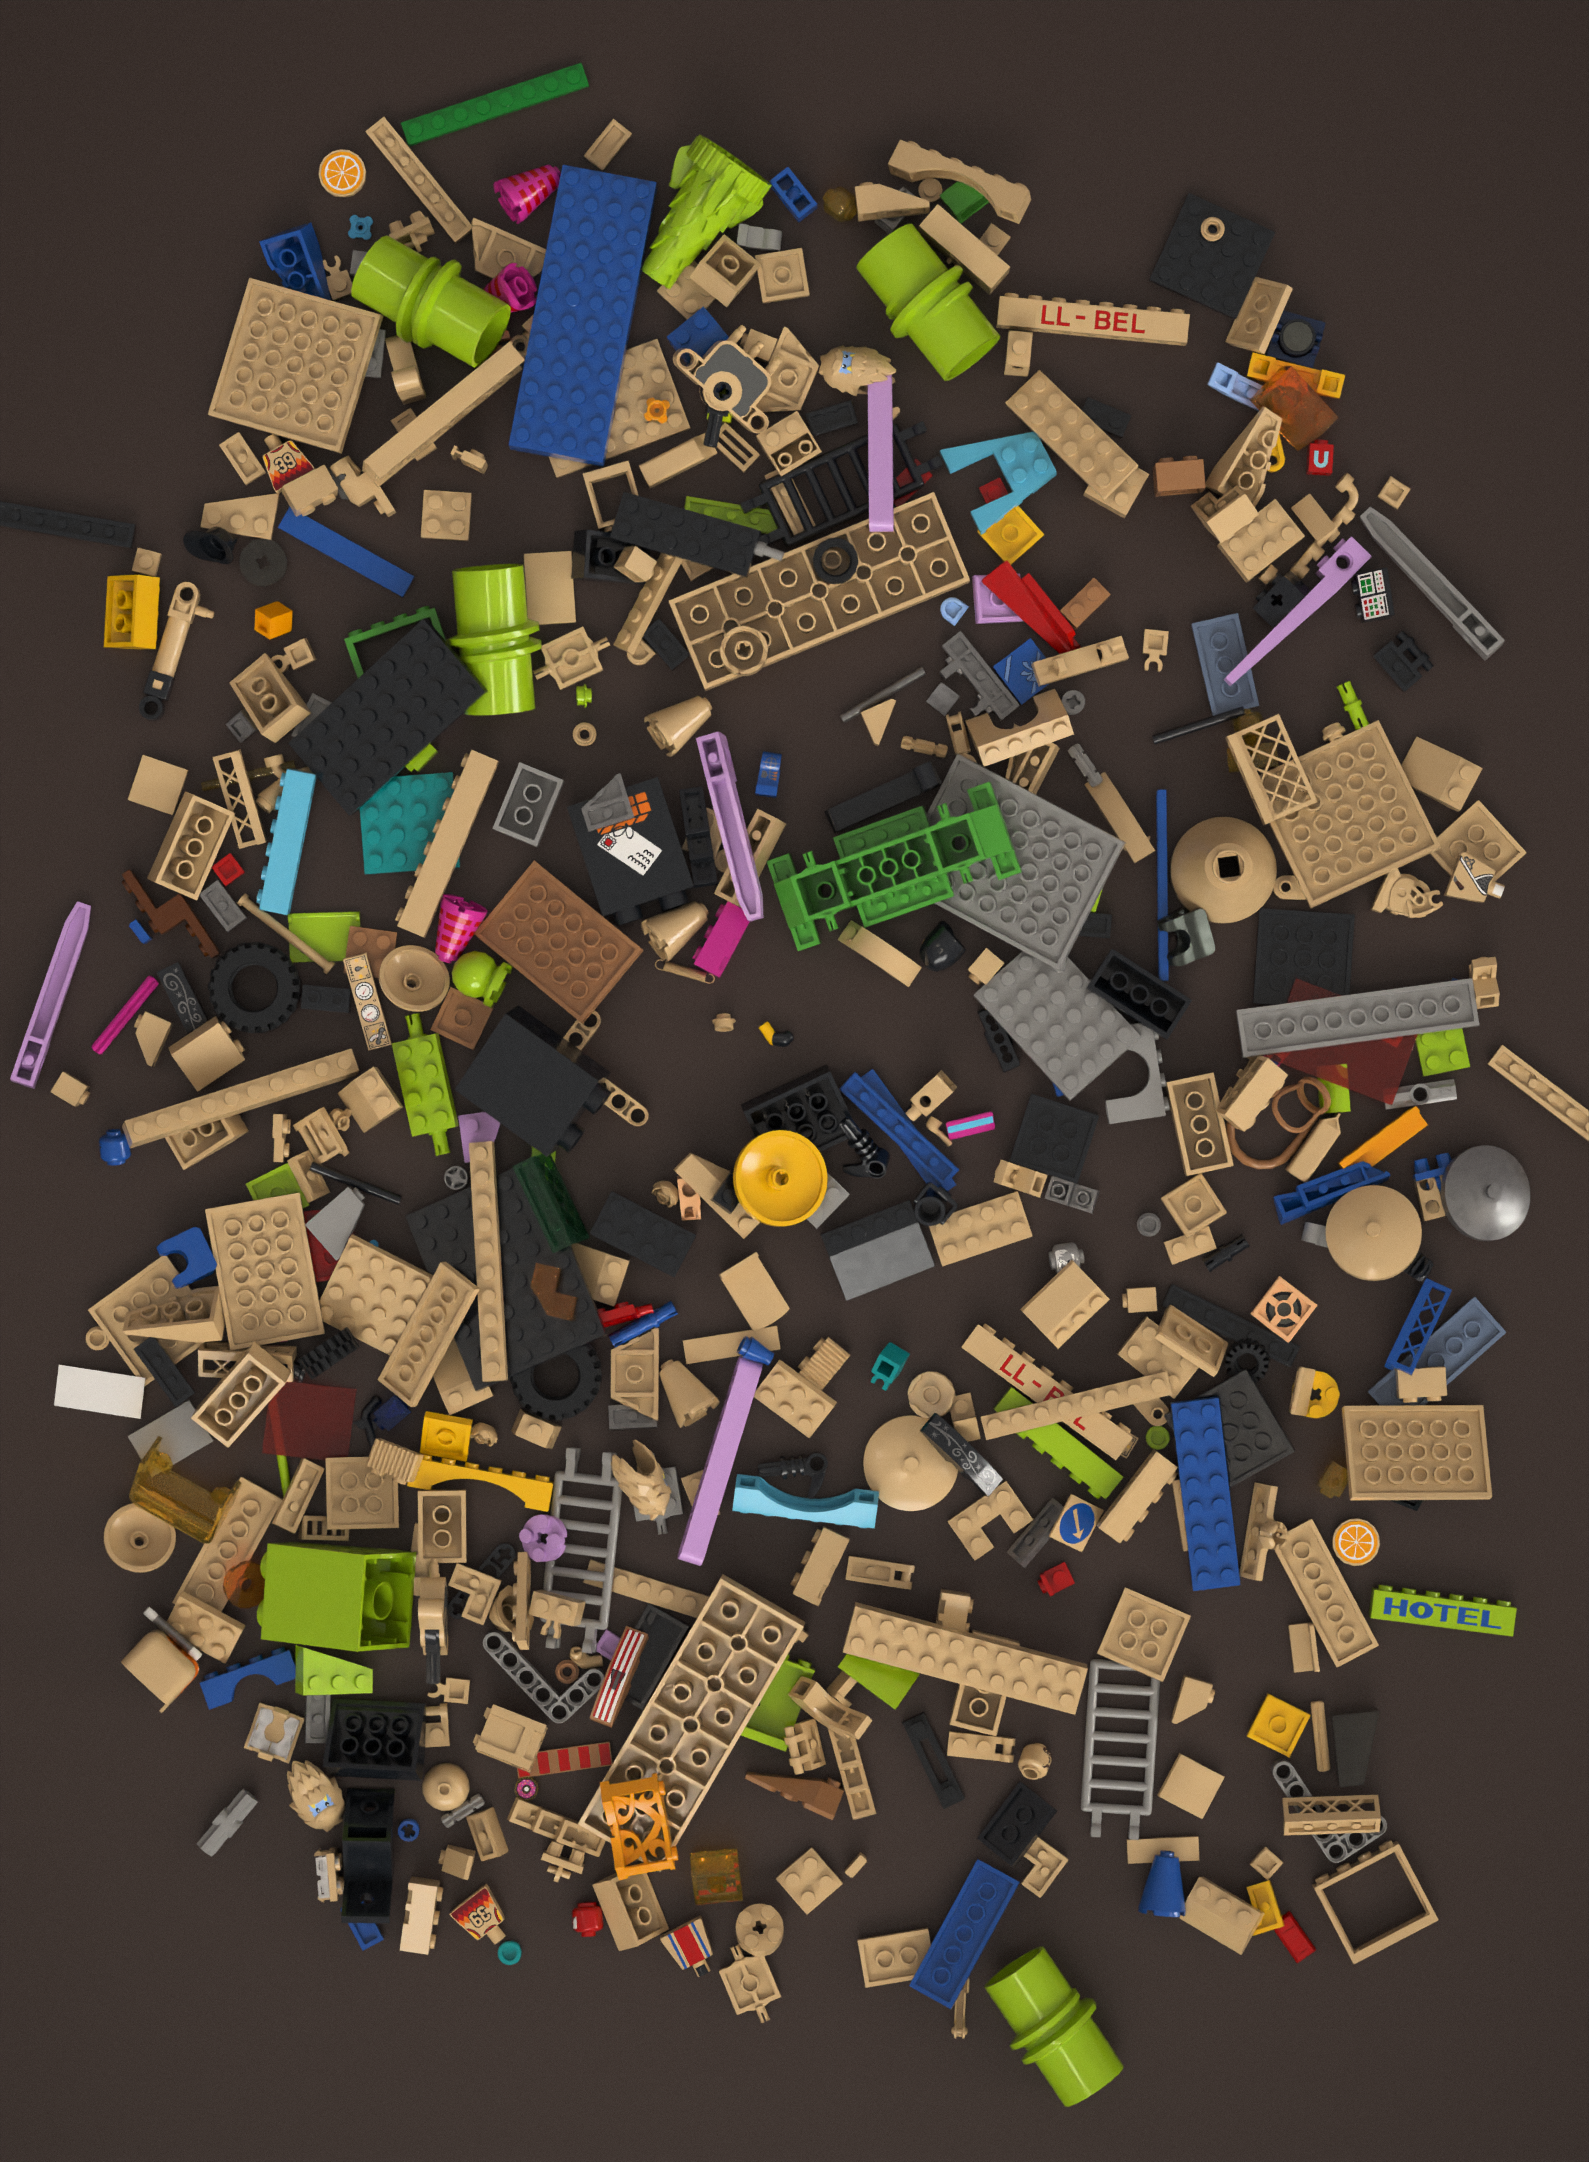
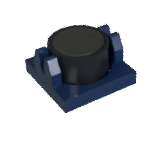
[1266,310,1326,368]

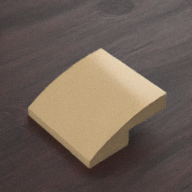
[1157,1753,1225,1819]

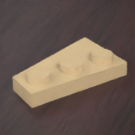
[200,493,280,541]

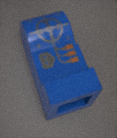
[755,751,782,798]

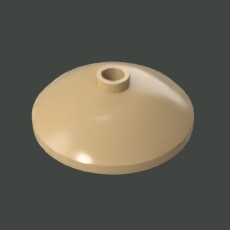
[379,945,450,1012]
[104,1503,176,1573]

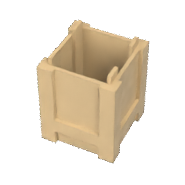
[473,1704,548,1773]

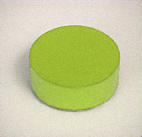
[1146,1426,1170,1450]

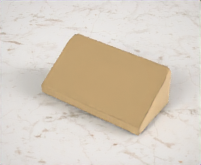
[1288,1366,1315,1416]
[466,1807,508,1861]

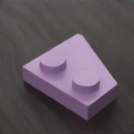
[458,1112,501,1163]

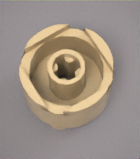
[720,626,768,676]
[736,1904,784,1957]

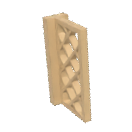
[1225,714,1317,825]

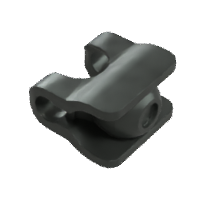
[1157,908,1215,966]

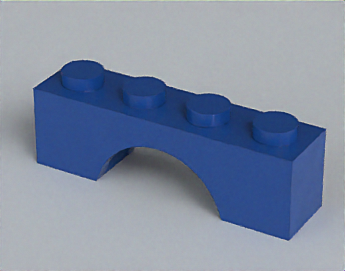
[200,1646,295,1710]

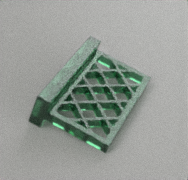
[512,1154,590,1253]

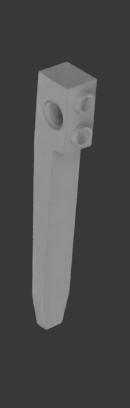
[1359,507,1505,661]

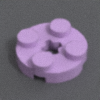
[519,1514,567,1562]

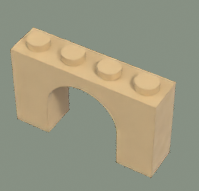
[966,689,1074,767]

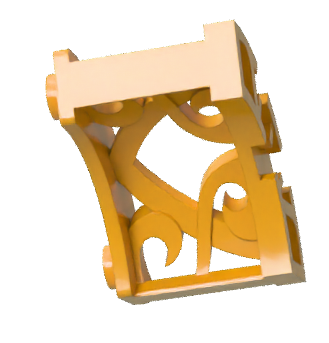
[600,1773,678,1880]

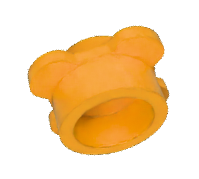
[644,398,670,424]

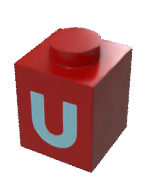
[1306,440,1334,476]

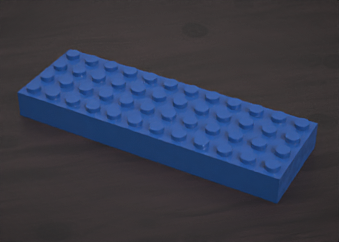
[509,165,658,467]

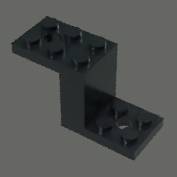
[341,1788,395,1923]

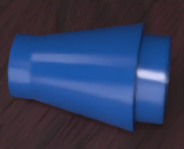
[737,1336,774,1366]

